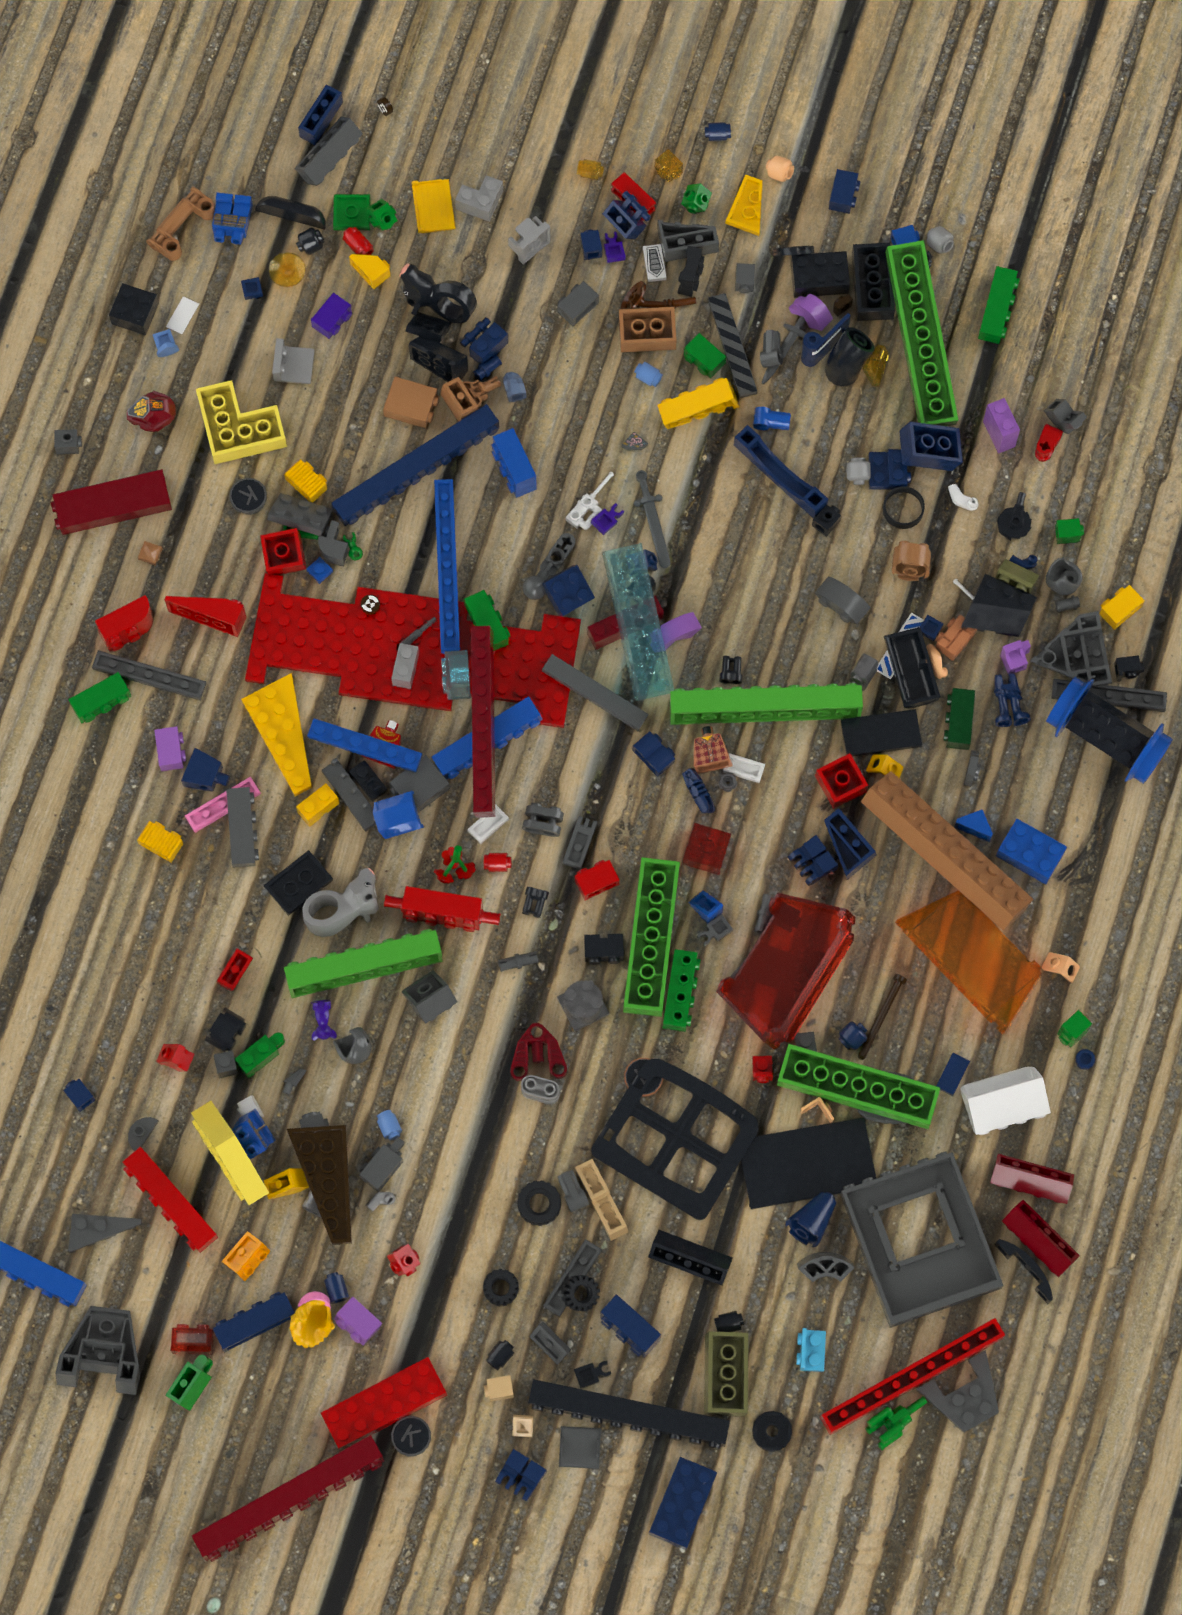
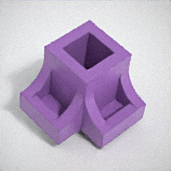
[1000,640,1031,673]

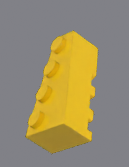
[657,378,740,429]

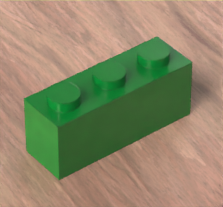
[464,590,510,651]
[68,672,131,724]

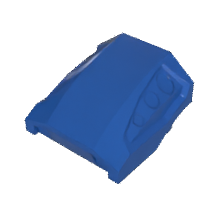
[373,791,424,839]

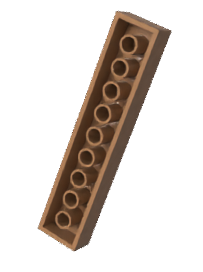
[861,771,1034,931]

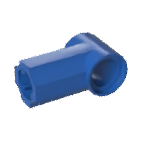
[753,407,791,430]

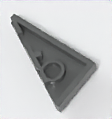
[68,1214,142,1253]

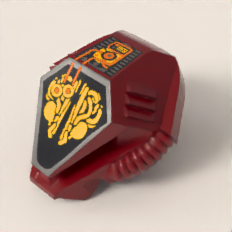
[126,390,176,432]

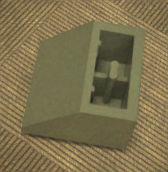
[996,559,1039,594]

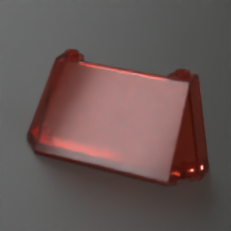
[716,893,856,1050]

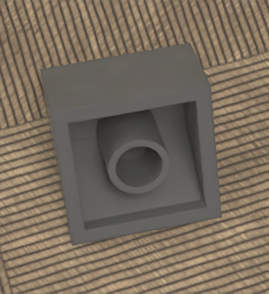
[401,970,458,1024]

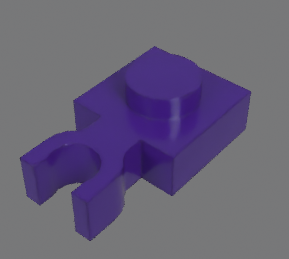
[604,232,625,263]
[590,503,625,535]

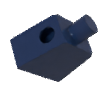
[181,748,230,792]

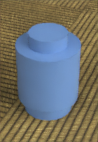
[634,362,663,387]
[377,1110,402,1141]

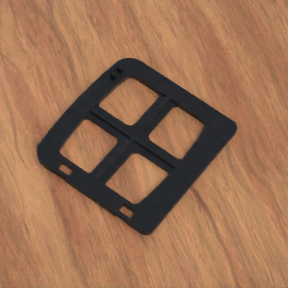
[591,1059,758,1220]

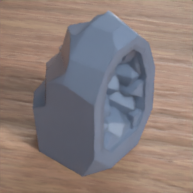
[503,372,527,402]

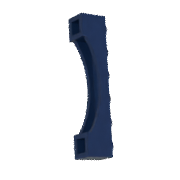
[734,425,828,519]

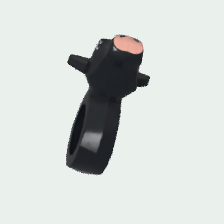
[399,263,477,324]

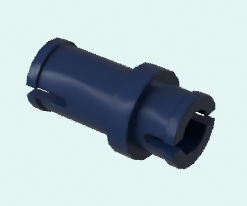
[473,355,502,381]

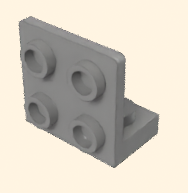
[272,338,315,384]

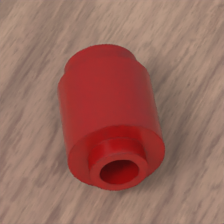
[483,853,512,872]

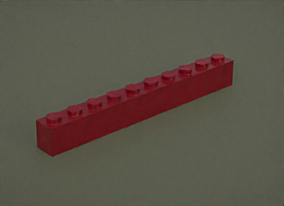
[471,626,496,818]

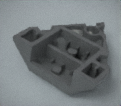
[1030,611,1112,687]

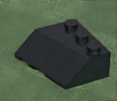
[961,574,1037,637]

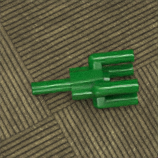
[865,1396,927,1450]

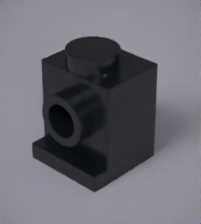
[812,504,841,537]
[1114,655,1144,682]

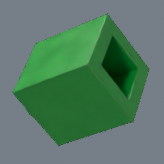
[1055,518,1084,544]

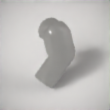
[366,1192,395,1212]

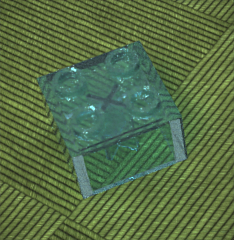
[441,650,471,700]

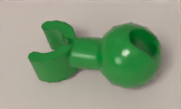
[343,532,363,561]

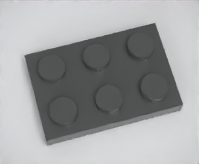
[267,493,333,536]

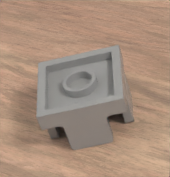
[508,216,550,264]

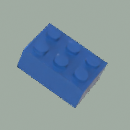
[491,428,537,498]
[996,819,1067,885]

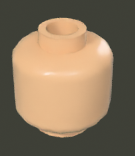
[766,156,794,182]

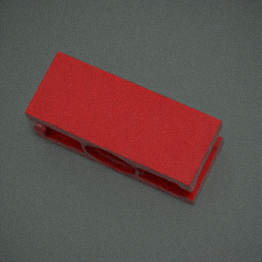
[611,172,656,221]

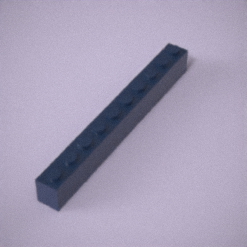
[331,404,500,526]

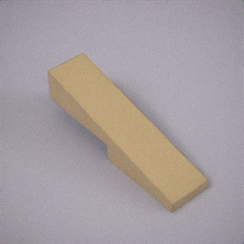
[575,1159,628,1241]

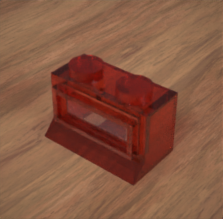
[170,1324,214,1355]

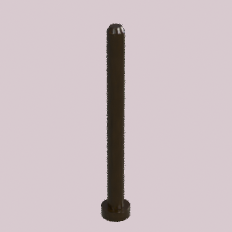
[858,974,907,1060]

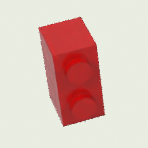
[575,860,620,901]

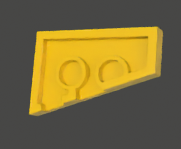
[725,174,762,236]

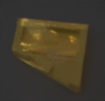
[862,345,889,387]

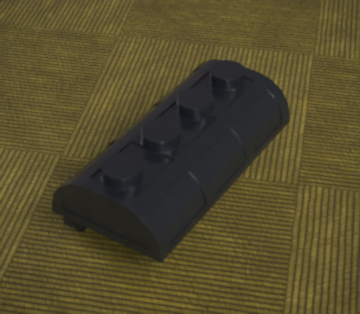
[884,627,941,709]

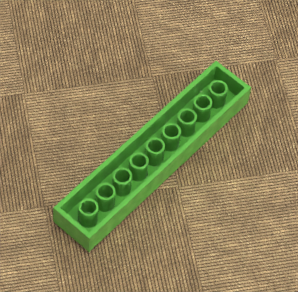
[885,240,958,426]
[670,683,863,725]

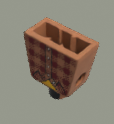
[694,726,733,774]

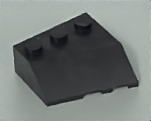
[409,336,468,382]

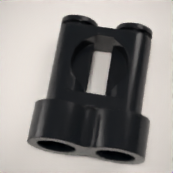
[719,656,742,684]
[522,887,549,918]

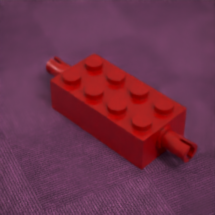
[384,886,501,932]

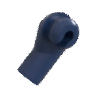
[1009,555,1038,570]

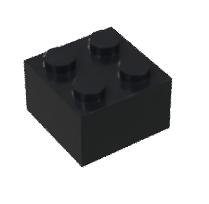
[109,283,159,335]

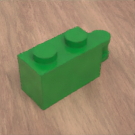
[235,1032,285,1079]
[165,1355,213,1411]

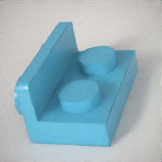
[796,1328,826,1372]

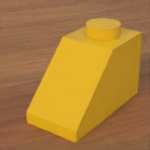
[349,254,390,289]
[264,1168,309,1199]

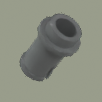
[1055,595,1080,613]

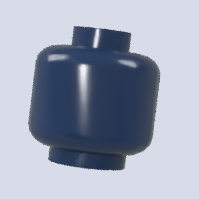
[839,1021,868,1050]

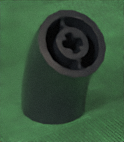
[825,327,875,387]

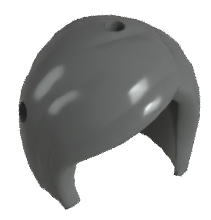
[1046,557,1083,595]
[333,1027,372,1064]

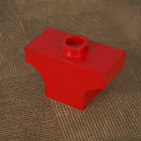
[156,1044,195,1072]

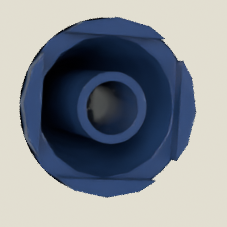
[785,1192,836,1247]

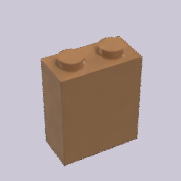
[383,377,440,429]

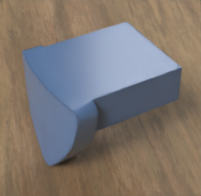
[153,329,179,357]

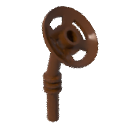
[621,281,696,309]

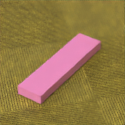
[185,777,261,833]

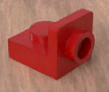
[752,1056,773,1083]

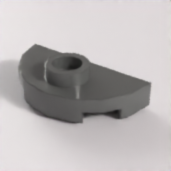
[128,1117,159,1151]

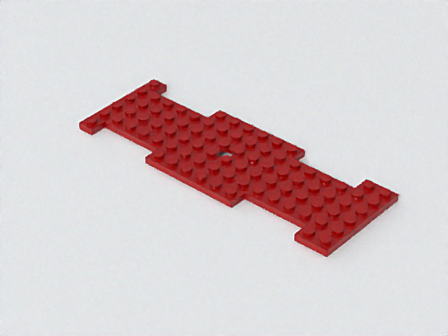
[245,573,581,728]

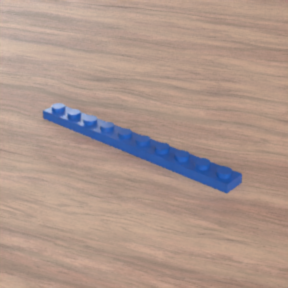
[434,479,460,654]

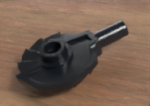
[997,492,1032,541]

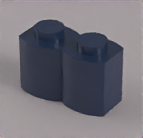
[632,731,675,777]

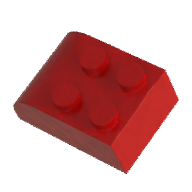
[95,595,153,652]

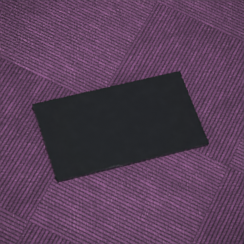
[741,1117,877,1209]

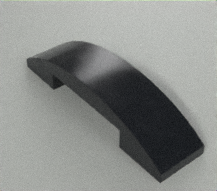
[995,1239,1053,1305]

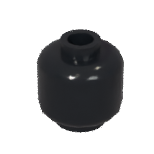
[296,228,325,255]

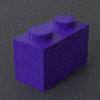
[311,292,352,339]

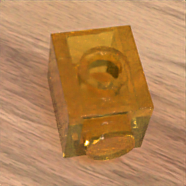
[655,149,683,182]

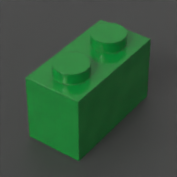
[684,333,726,379]
[1057,1009,1092,1048]

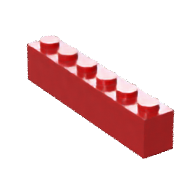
[123,1146,218,1253]

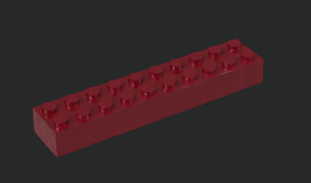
[192,1435,384,1562]

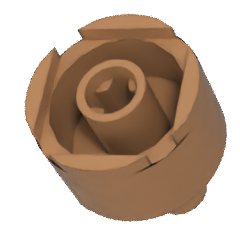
[892,541,931,581]

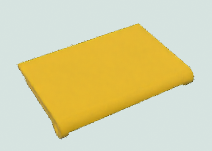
[412,179,455,233]

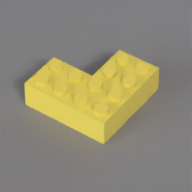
[196,380,287,464]
[191,1101,269,1205]

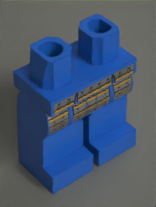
[212,193,253,245]
[231,1108,276,1159]

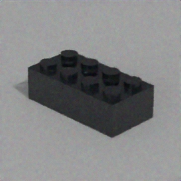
[852,243,895,321]

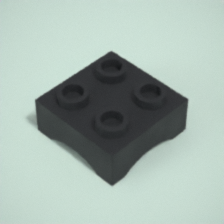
[678,246,705,297]

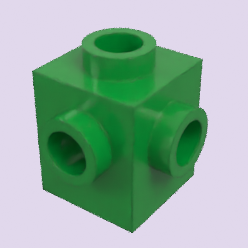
[681,183,712,214]
[366,199,398,231]

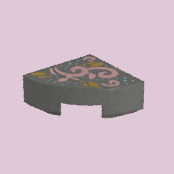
[622,432,648,451]

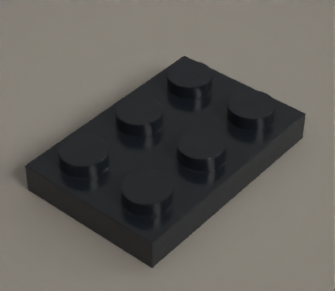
[264,850,333,916]

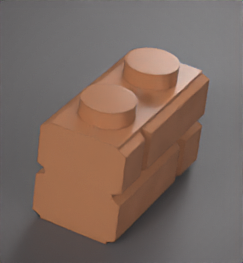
[935,615,977,661]

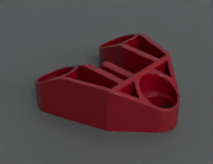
[510,1023,567,1081]

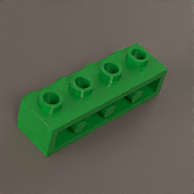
[978,266,1020,344]
[663,949,701,1032]

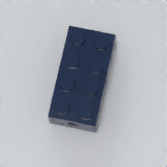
[649,1457,717,1550]

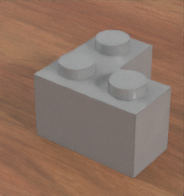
[455,175,503,222]

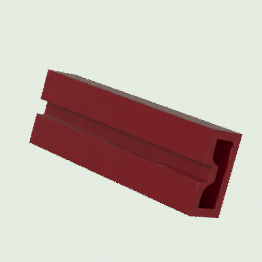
[50,469,172,535]

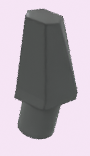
[283,1069,307,1095]

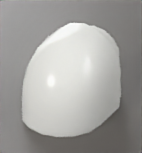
[237,1095,264,1118]

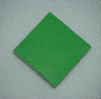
[333,194,371,230]

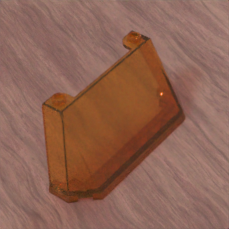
[895,890,1042,1035]

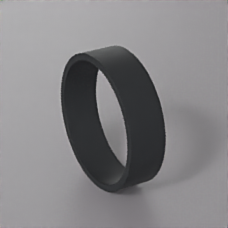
[883,486,925,529]

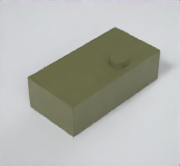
[704,1331,748,1416]

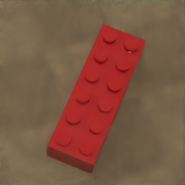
[321,1357,447,1451]

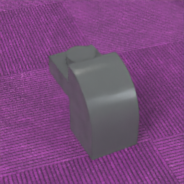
[1044,399,1087,434]
[318,520,349,567]

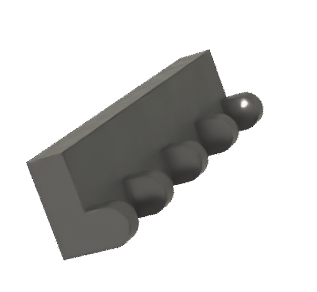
[322,758,376,832]

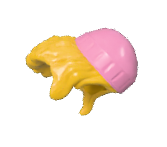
[289,1291,335,1348]

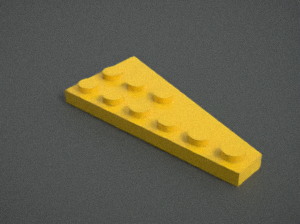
[241,673,312,796]

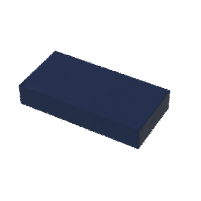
[936,1053,970,1096]

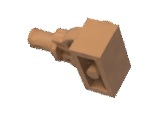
[440,376,501,422]

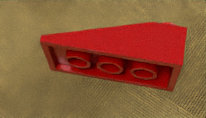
[164,596,247,637]

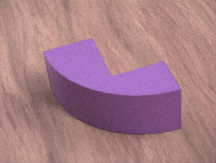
[646,612,702,653]

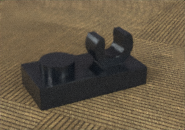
[349,760,388,802]

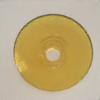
[269,252,306,287]

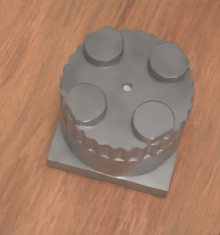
[557,980,609,1032]

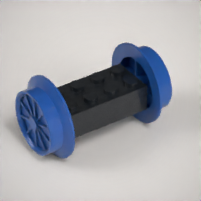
[1046,677,1173,784]

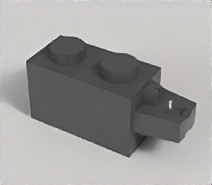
[359,1137,405,1192]

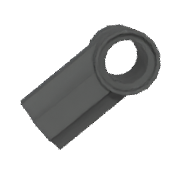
[760,330,783,368]
[557,1170,589,1212]

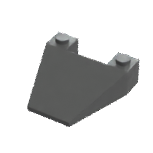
[55,1306,140,1395]

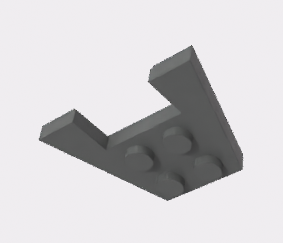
[916,1350,999,1433]

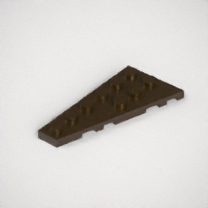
[287,1125,352,1245]

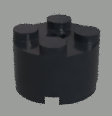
[205,1007,247,1052]

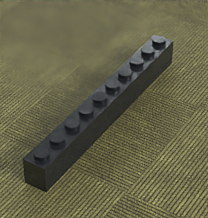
[528,1379,730,1449]

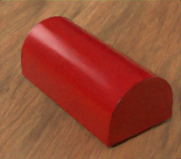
[216,948,253,992]

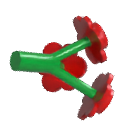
[434,845,476,884]

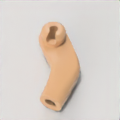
[926,644,948,679]

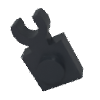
[574,1361,611,1389]

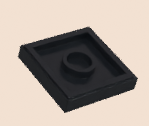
[405,312,451,343]

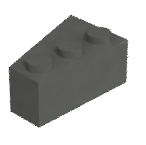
[657,220,719,262]

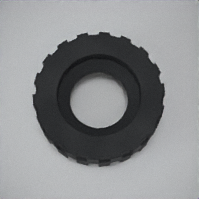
[517,1180,561,1226]

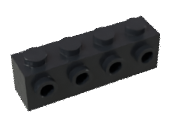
[648,1230,733,1286]

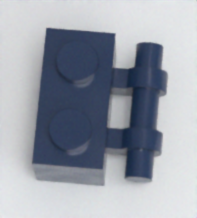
[602,191,651,239]
[460,317,509,364]

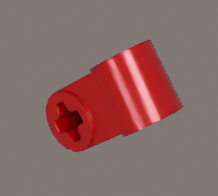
[1035,424,1063,462]

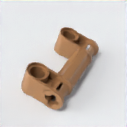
[146,187,215,261]

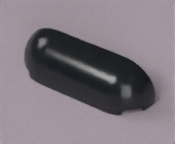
[255,196,326,230]

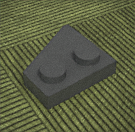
[964,750,981,787]

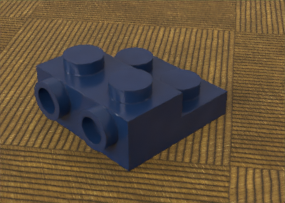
[869,449,911,490]

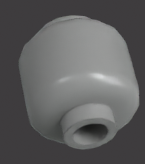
[927,226,954,254]
[846,458,871,485]

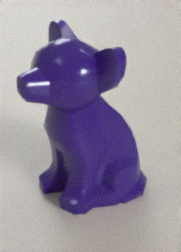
[311,1000,337,1041]

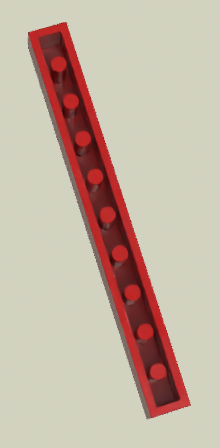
[820,1318,1005,1435]

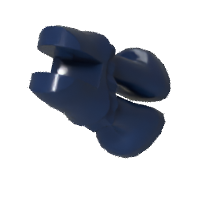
[994,673,1031,727]

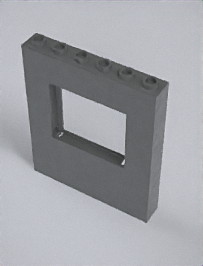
[840,1151,1004,1328]

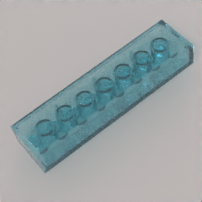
[602,543,674,701]

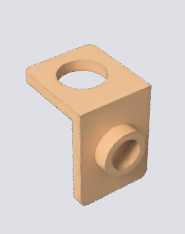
[1042,952,1080,983]
[800,1097,834,1123]

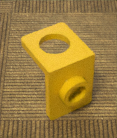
[866,755,904,778]

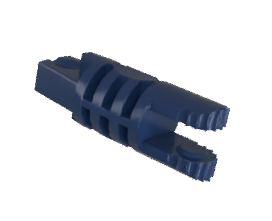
[682,768,715,813]

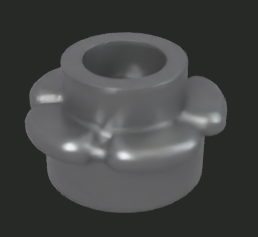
[718,773,737,792]

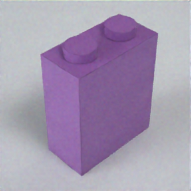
[983,398,1020,454]

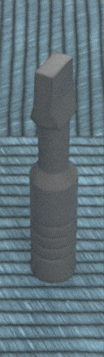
[401,617,436,645]

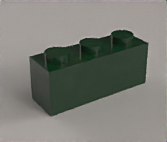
[943,688,975,750]

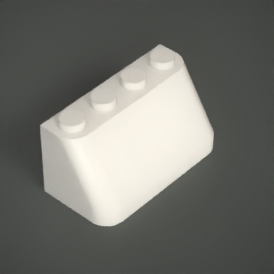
[960,1067,1051,1135]

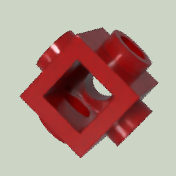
[387,1244,421,1276]

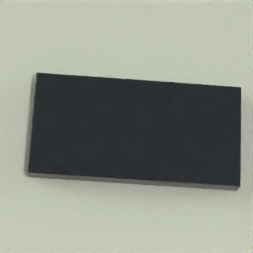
[840,709,922,757]

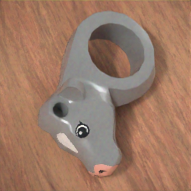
[302,868,379,937]

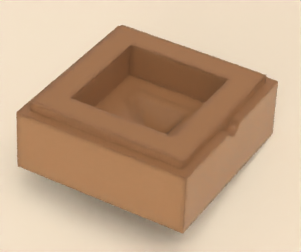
[138,541,163,566]

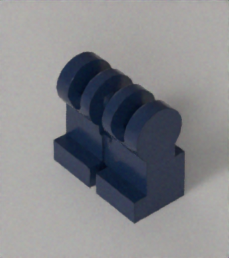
[788,835,838,886]
[495,1449,547,1502]

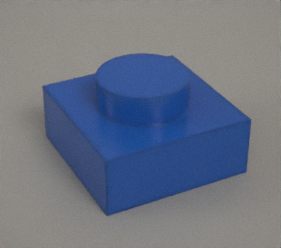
[306,557,333,584]

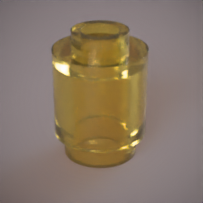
[577,159,604,180]

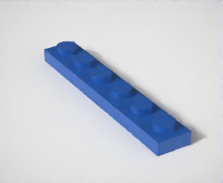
[307,718,422,772]

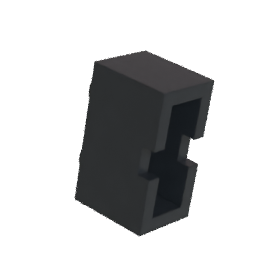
[584,934,624,965]

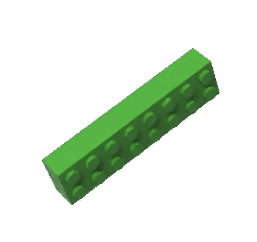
[623,857,680,1017]
[284,929,443,998]
[777,1044,940,1129]

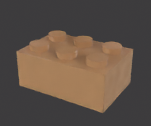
[619,307,677,353]

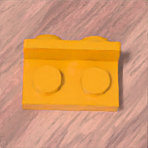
[222,1231,270,1281]

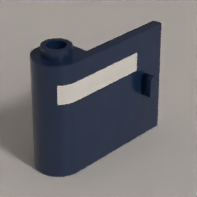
[801,313,851,367]

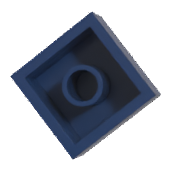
[542,565,595,616]

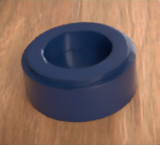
[1075,1049,1095,1070]

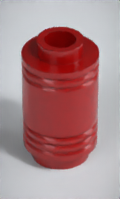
[343,227,374,255]

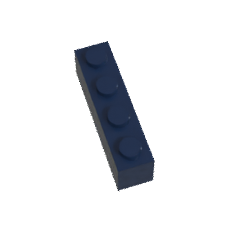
[213,1292,295,1353]

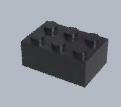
[790,251,850,298]

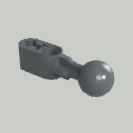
[523,533,575,600]

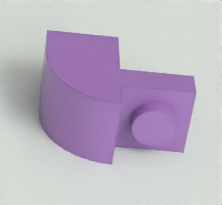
[789,294,833,331]

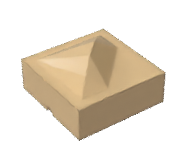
[512,1415,534,1437]

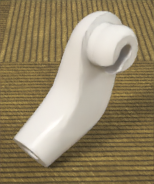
[948,484,979,511]

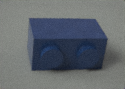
[828,169,861,214]

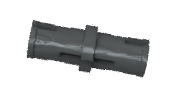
[754,894,775,935]
[498,951,538,972]

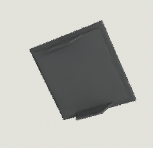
[559,1426,601,1469]

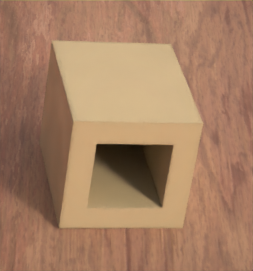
[483,1375,514,1402]

